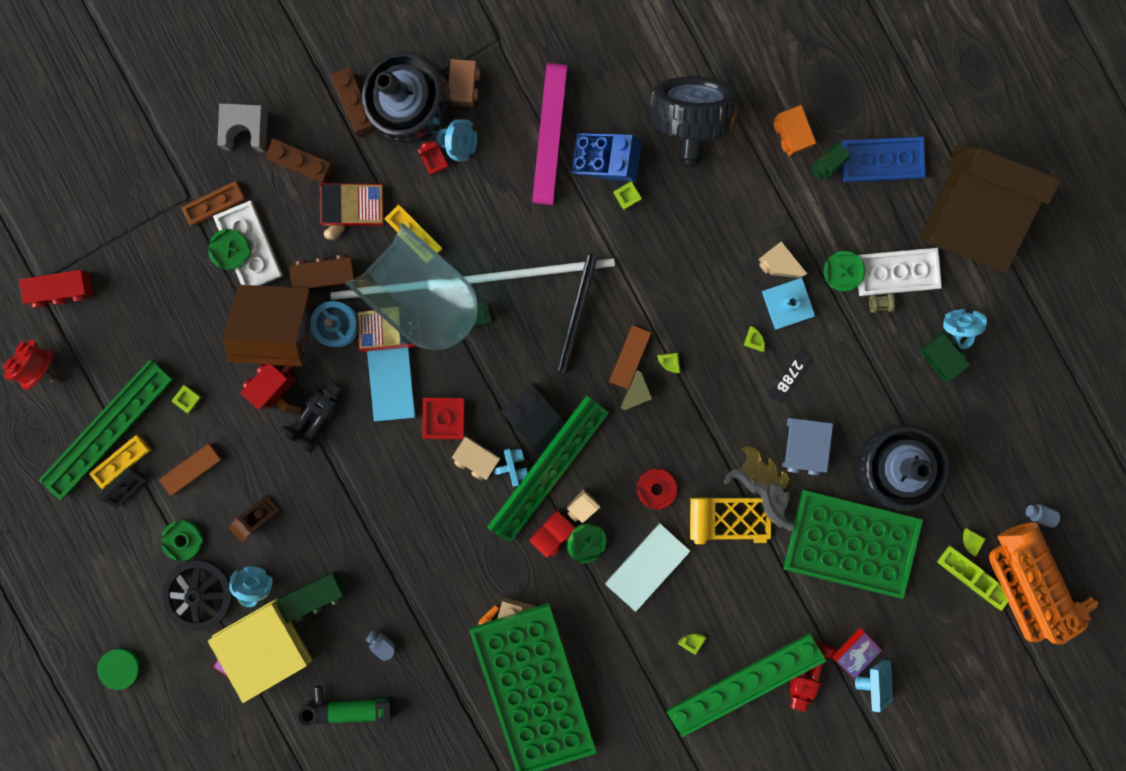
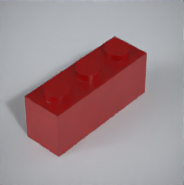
[19,270,93,308]

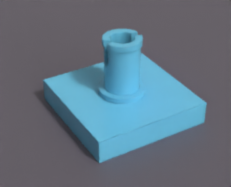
[762,278,815,330]
[855,660,893,712]

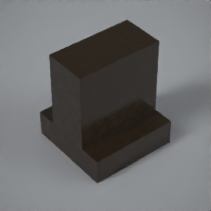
[919,145,1061,273]

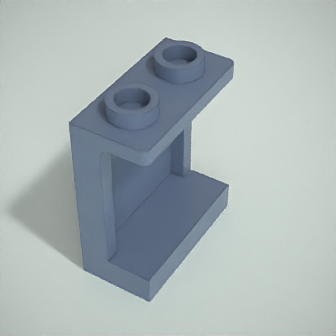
[782,418,833,475]

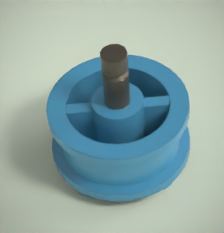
[310,301,358,347]

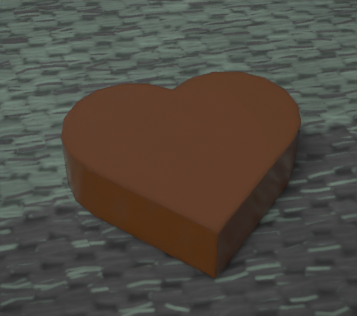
[277,396,304,415]

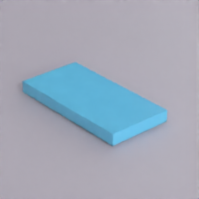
[367,348,416,421]

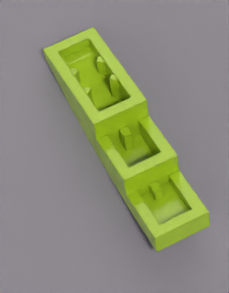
[937,546,1008,611]

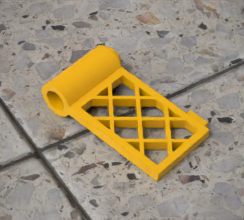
[690,497,771,544]

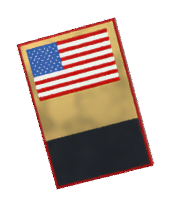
[320,183,383,226]
[357,306,422,352]

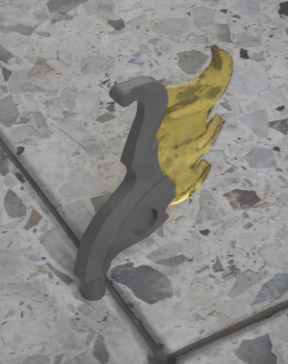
[724,446,794,531]

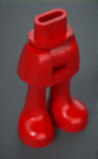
[790,641,837,712]

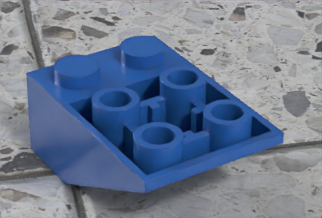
[571,133,642,182]

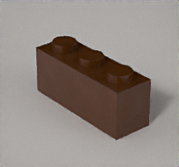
[330,67,377,138]
[265,139,335,183]
[289,255,358,290]

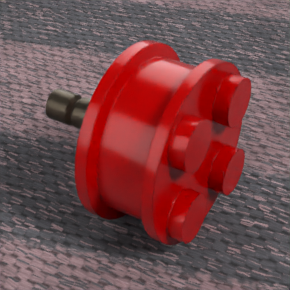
[3,340,61,390]

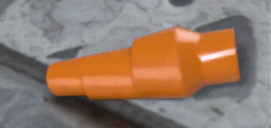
[478,605,499,625]

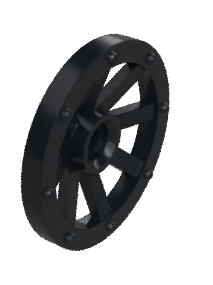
[161,560,233,630]

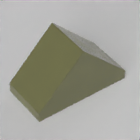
[620,371,652,410]

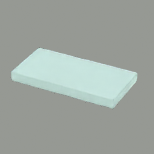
[605,523,690,612]

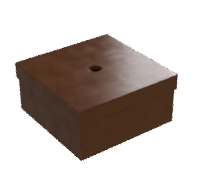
[222,284,315,367]

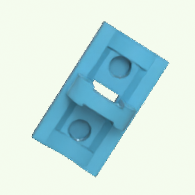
[493,448,528,486]

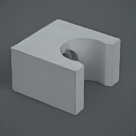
[217,103,268,152]

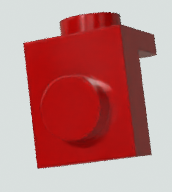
[418,141,449,176]

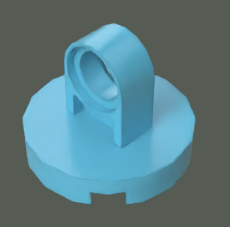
[437,119,477,161]
[943,309,987,349]
[229,566,272,607]

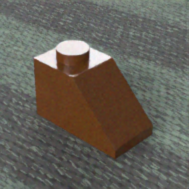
[229,495,280,542]

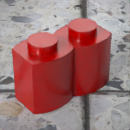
[529,510,575,558]

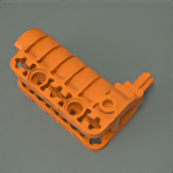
[989,522,1098,645]

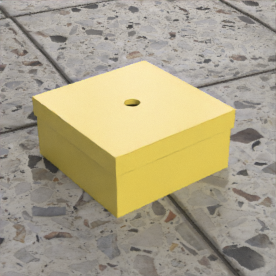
[208,598,313,703]

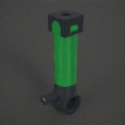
[297,685,393,727]

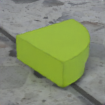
[744,326,765,352]
[657,353,680,373]
[963,528,986,557]
[678,633,706,655]

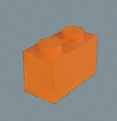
[774,105,816,156]

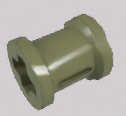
[869,294,895,313]

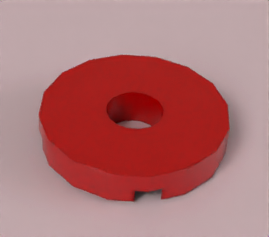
[637,469,677,509]

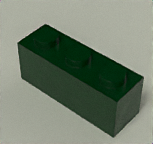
[276,571,346,623]

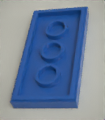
[841,137,926,182]

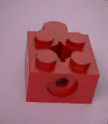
[240,364,297,410]

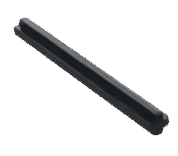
[557,254,598,373]

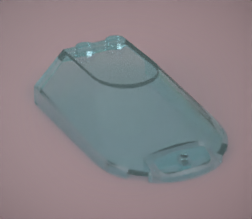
[345,223,478,350]

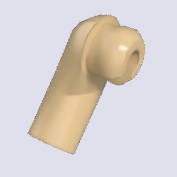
[324,226,345,240]

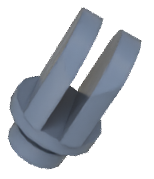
[1026,504,1060,528]
[365,631,395,661]

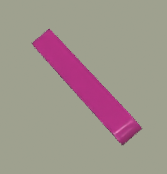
[532,63,567,205]

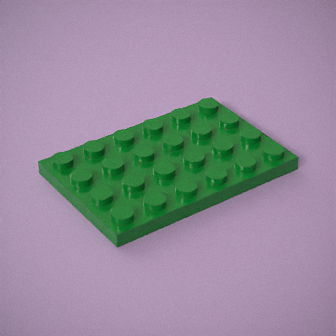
[783,490,923,599]

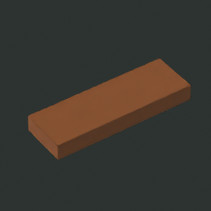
[181,181,247,227]
[609,325,651,389]
[159,443,222,496]

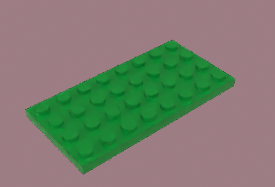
[469,603,597,771]

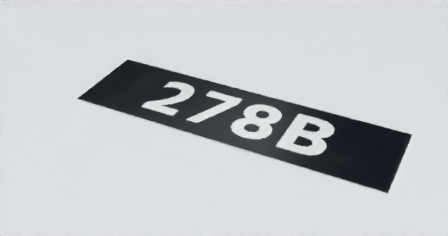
[768,349,812,404]

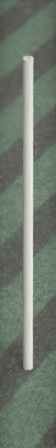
[331,258,615,300]

